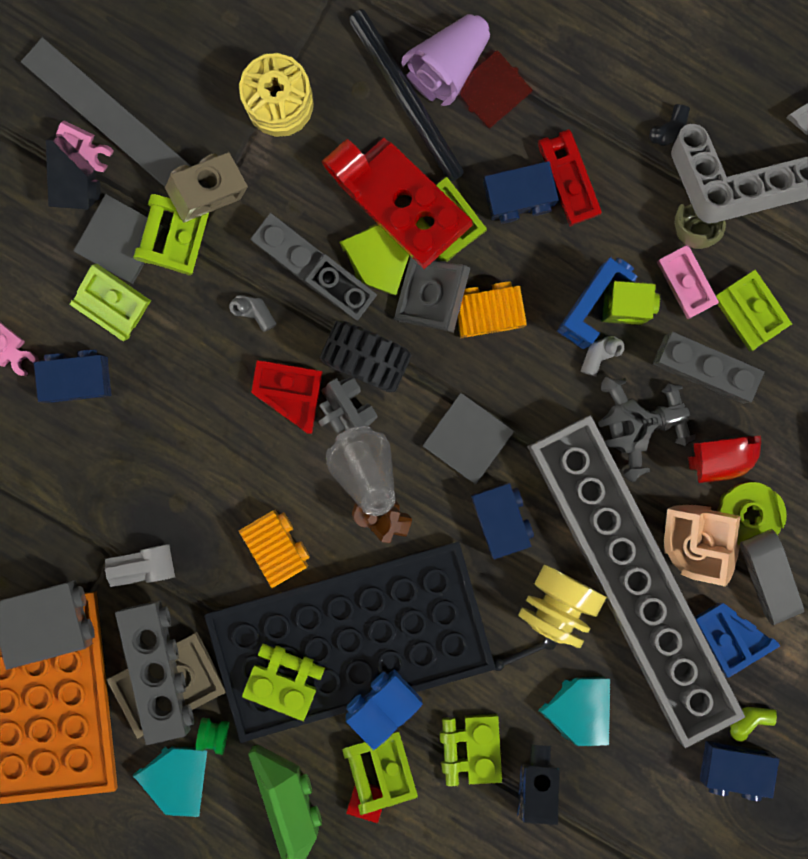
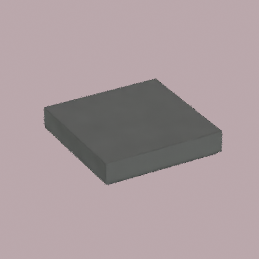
[74,194,165,284]
[394,256,471,333]
[423,393,514,485]

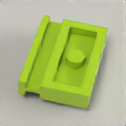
[69,264,151,341]
[716,269,792,352]

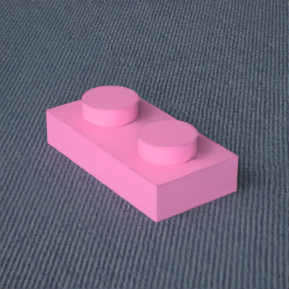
[657,246,719,319]

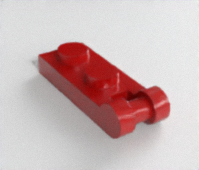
[538,129,602,226]

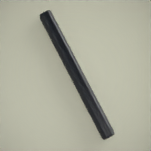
[349,9,464,182]

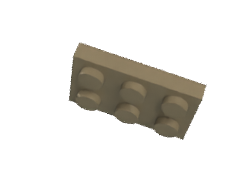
[107,632,226,739]

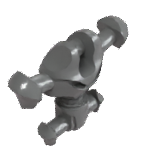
[598,377,695,483]

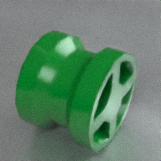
[196,717,229,755]

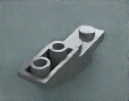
[250,213,377,321]

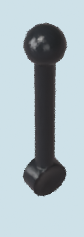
[493,637,557,671]

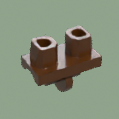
[352,488,412,543]

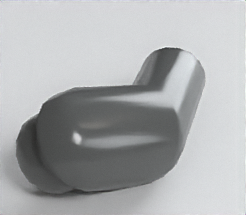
[229,295,277,332]

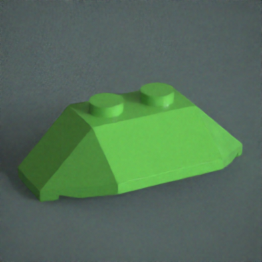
[248,745,322,859]

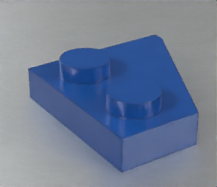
[694,603,780,678]

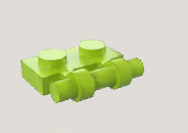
[242,644,325,722]
[440,714,502,786]

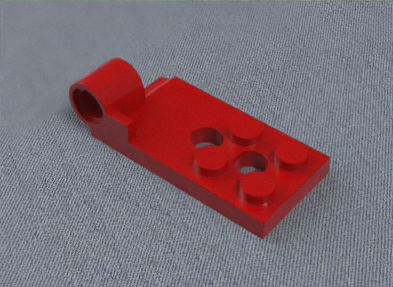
[322,138,473,269]

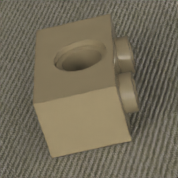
[165,152,248,223]

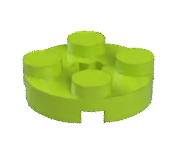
[717,482,787,545]

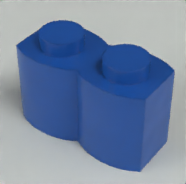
[346,670,423,750]

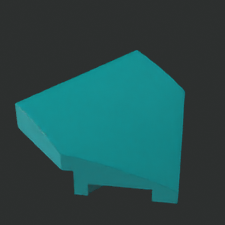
[539,677,610,746]
[133,746,207,817]

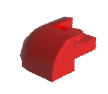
[688,435,761,483]

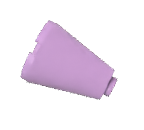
[402,14,490,106]

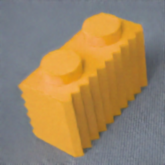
[457,282,527,338]
[238,509,310,588]

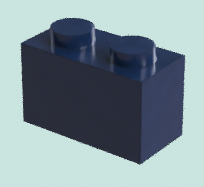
[483,161,559,223]
[34,350,112,403]
[471,483,534,560]
[700,741,779,801]

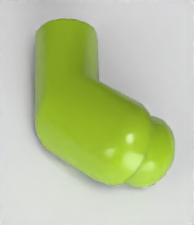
[730,707,777,741]

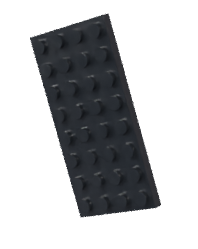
[204,541,496,743]

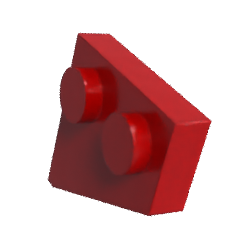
[251,360,323,434]

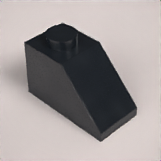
[46,134,101,209]

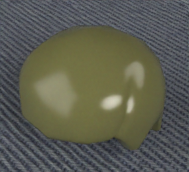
[674,204,726,249]

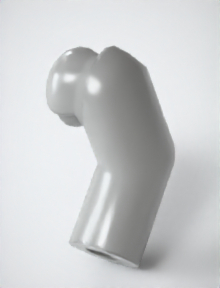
[581,336,625,377]

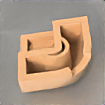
[664,505,740,586]

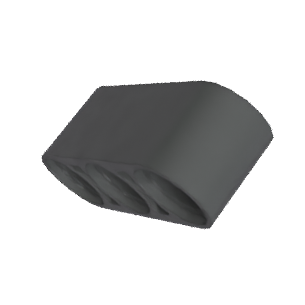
[740,529,804,626]

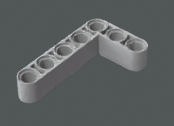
[671,124,808,223]

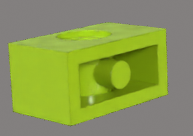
[602,281,660,325]

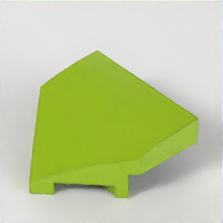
[340,224,409,295]

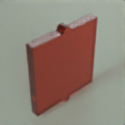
[459,50,533,129]

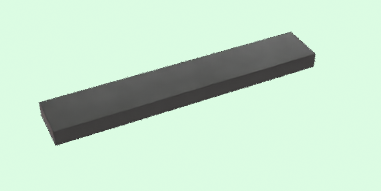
[21,37,191,187]

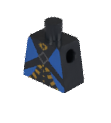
[518,744,560,825]

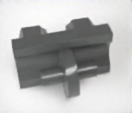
[318,377,377,440]

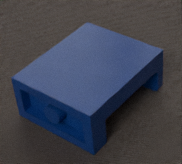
[557,258,638,349]

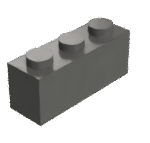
[652,332,765,404]

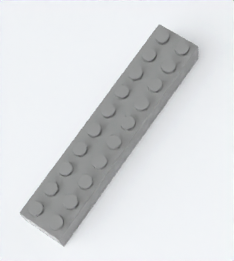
[527,416,745,748]

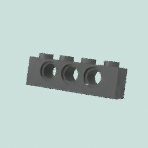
[115,600,194,745]

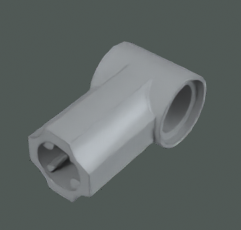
[105,544,175,587]

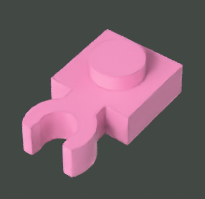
[56,121,114,172]
[0,322,39,376]

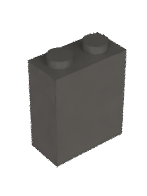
[0,580,95,670]

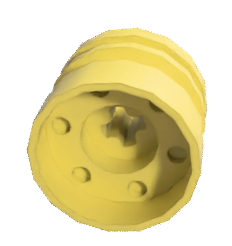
[239,53,314,137]
[518,564,606,648]

